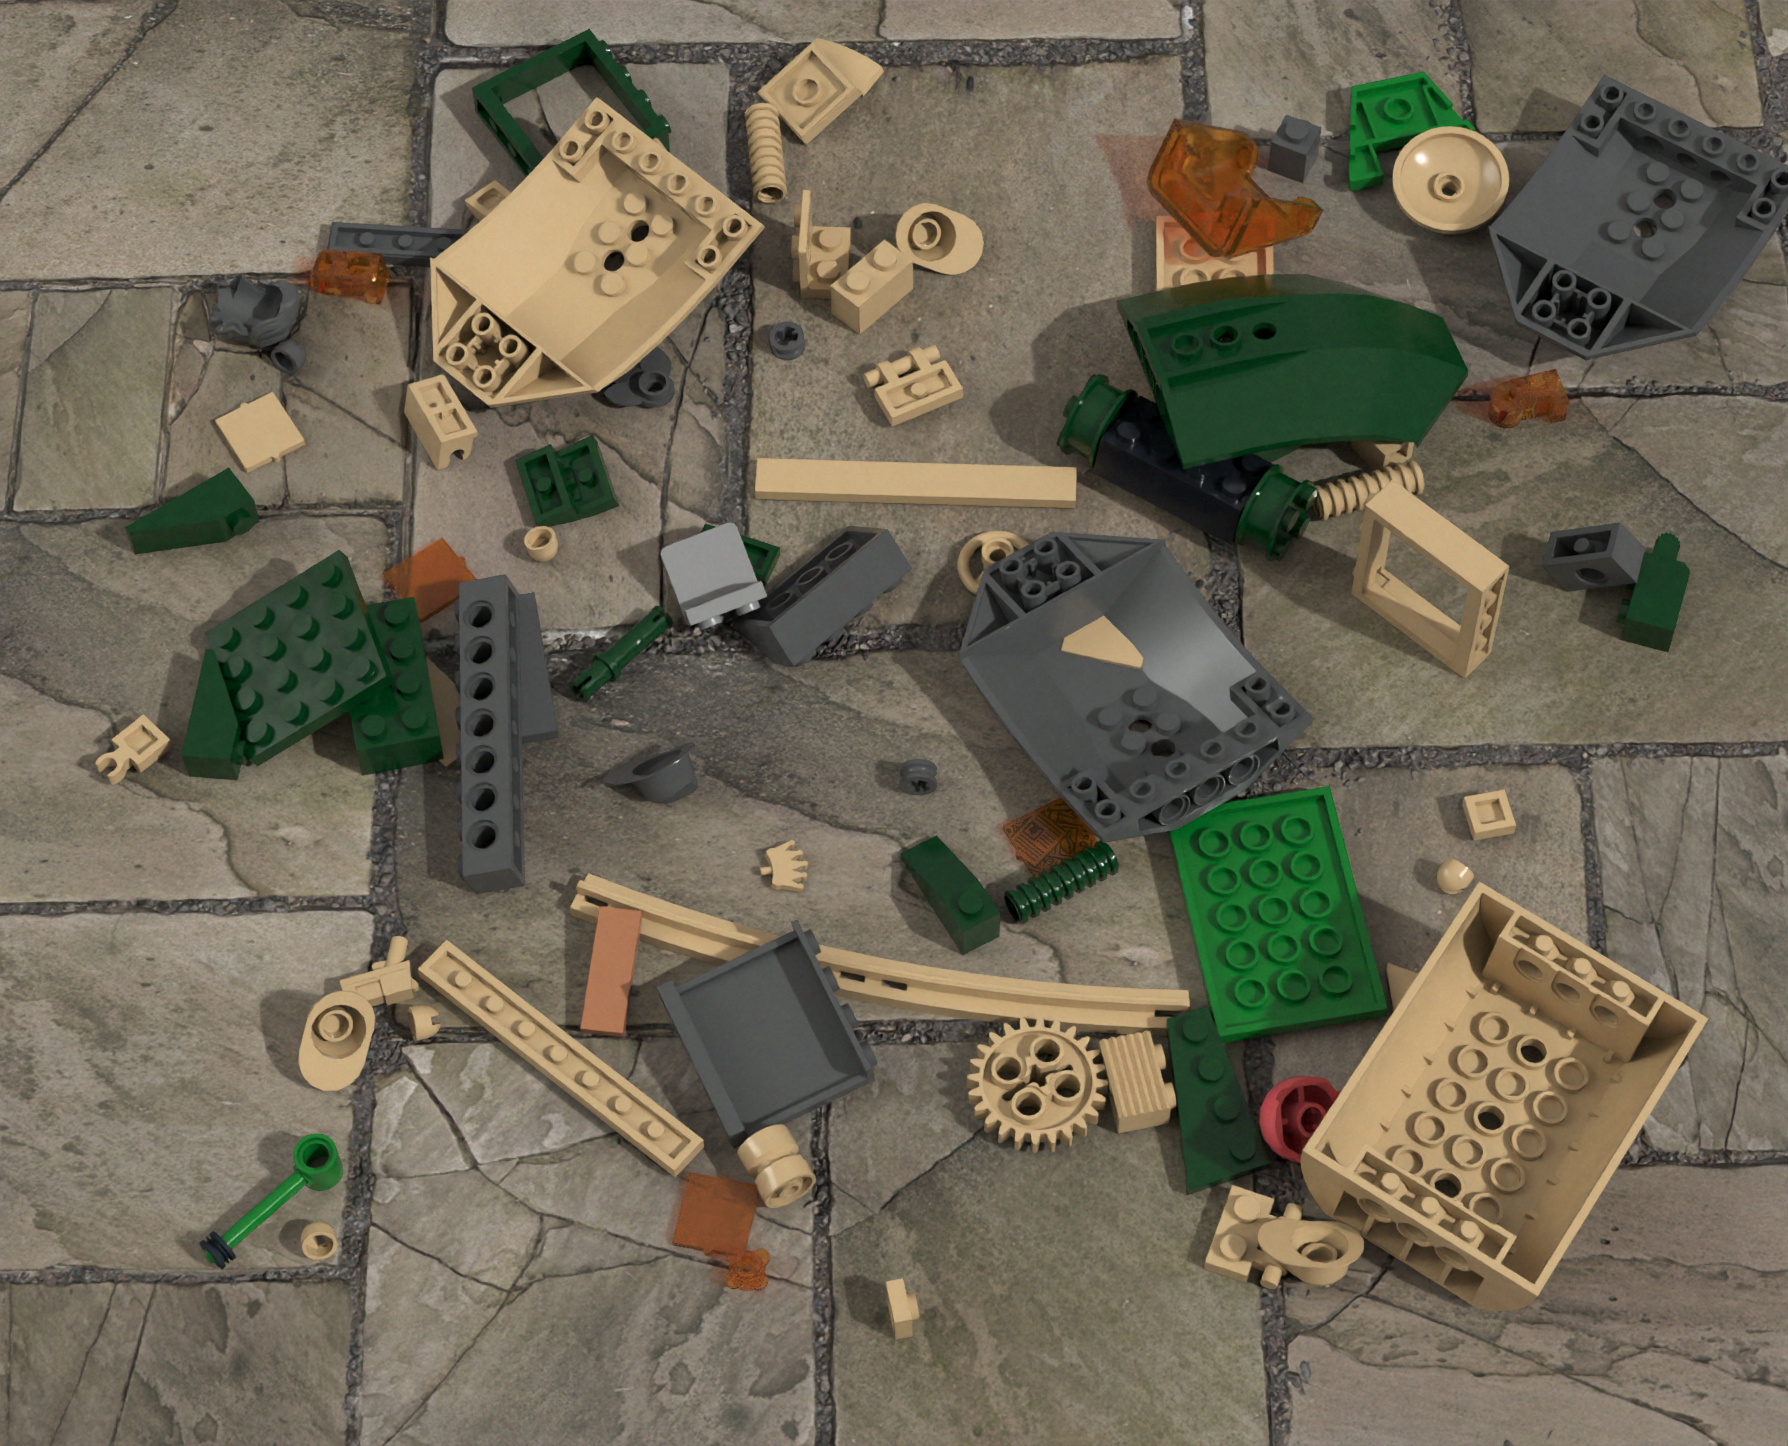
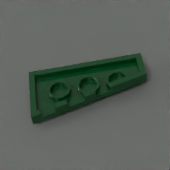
[1166,1006,1271,1195]

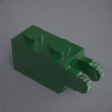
[1616,532,1690,652]

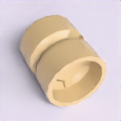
[737,1124,816,1208]

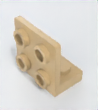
[791,190,851,299]

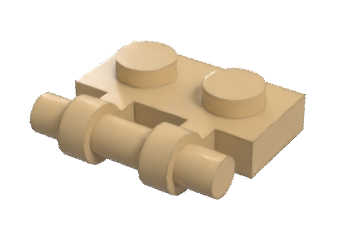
[863,345,963,427]
[1204,1185,1304,1289]

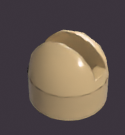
[524,526,558,562]
[1437,857,1474,895]
[407,1005,441,1041]
[301,1220,338,1260]

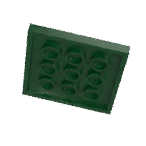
[205,550,395,766]

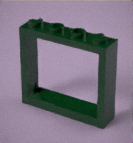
[472,29,671,177]

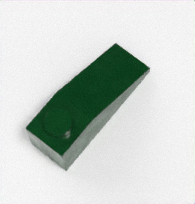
[125,468,260,554]
[181,649,248,780]
[900,835,1000,955]

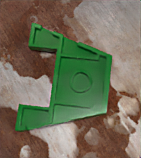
[1348,71,1475,191]

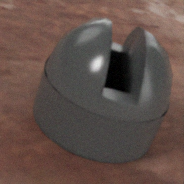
[271,339,306,374]

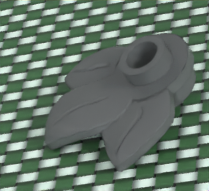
[604,346,675,408]

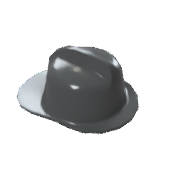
[603,742,698,804]

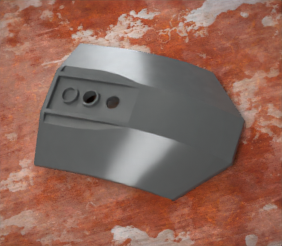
[1488,75,1788,360]
[959,532,1312,843]

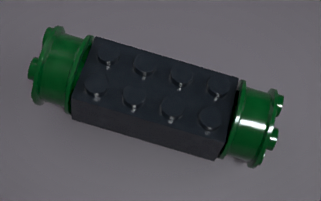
[1057,374,1318,561]

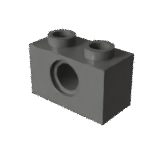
[1542,522,1645,592]

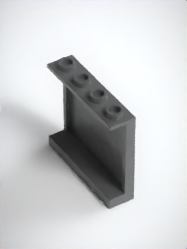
[656,920,878,1149]

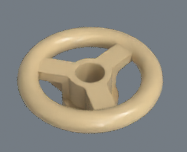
[957,531,1029,595]

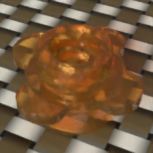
[724,1247,770,1291]

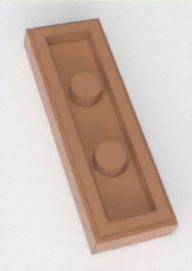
[580,906,643,1037]

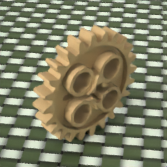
[967,1016,1109,1153]

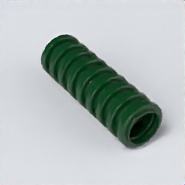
[1004,840,1119,924]

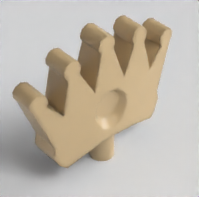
[760,840,808,893]

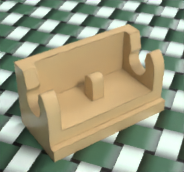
[404,374,478,470]

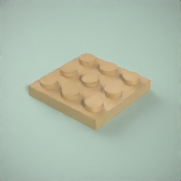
[1156,216,1274,291]

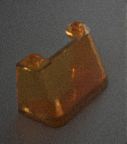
[1147,118,1323,259]

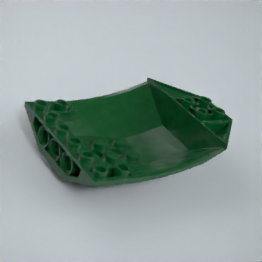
[1117,274,1468,470]

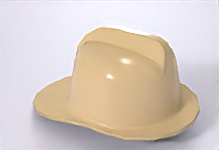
[895,203,984,275]
[298,991,375,1091]
[1257,1219,1364,1286]

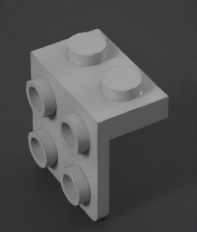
[660,523,767,630]

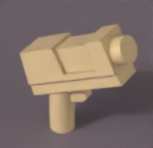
[339,936,419,1007]

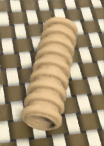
[745,103,787,203]
[1312,460,1425,521]

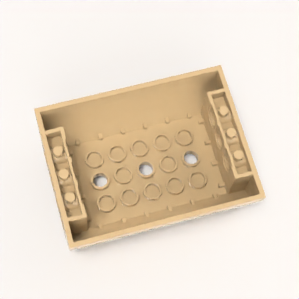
[1300,881,1709,1311]

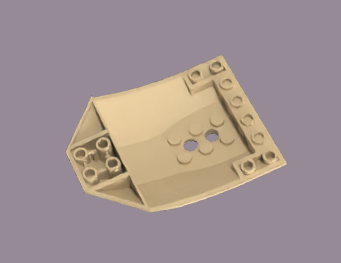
[430,97,765,408]

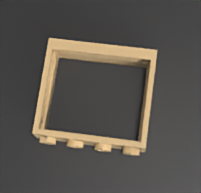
[1351,479,1510,679]

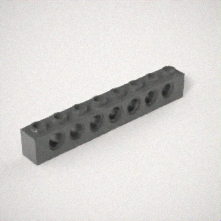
[454,574,525,894]

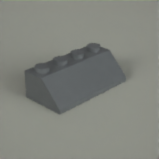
[732,526,912,667]

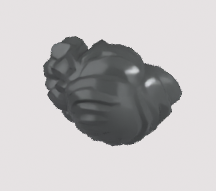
[208,274,300,347]

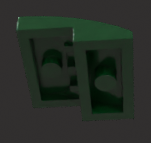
[515,435,619,527]

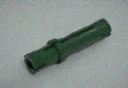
[569,606,673,702]

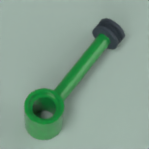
[199,1134,343,1270]

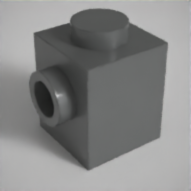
[1268,115,1321,183]

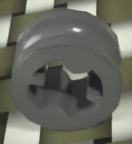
[769,322,805,360]
[900,759,937,795]

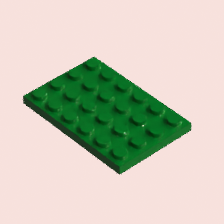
[1167,786,1388,1043]

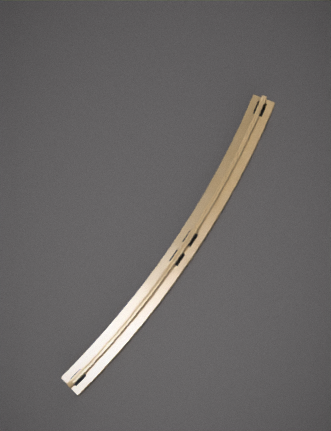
[570,873,1190,1036]

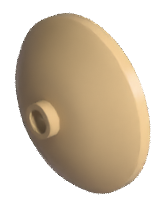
[1392,126,1509,234]

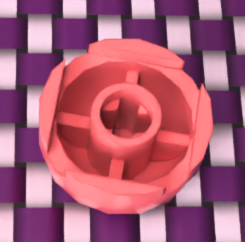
[1259,1075,1341,1163]

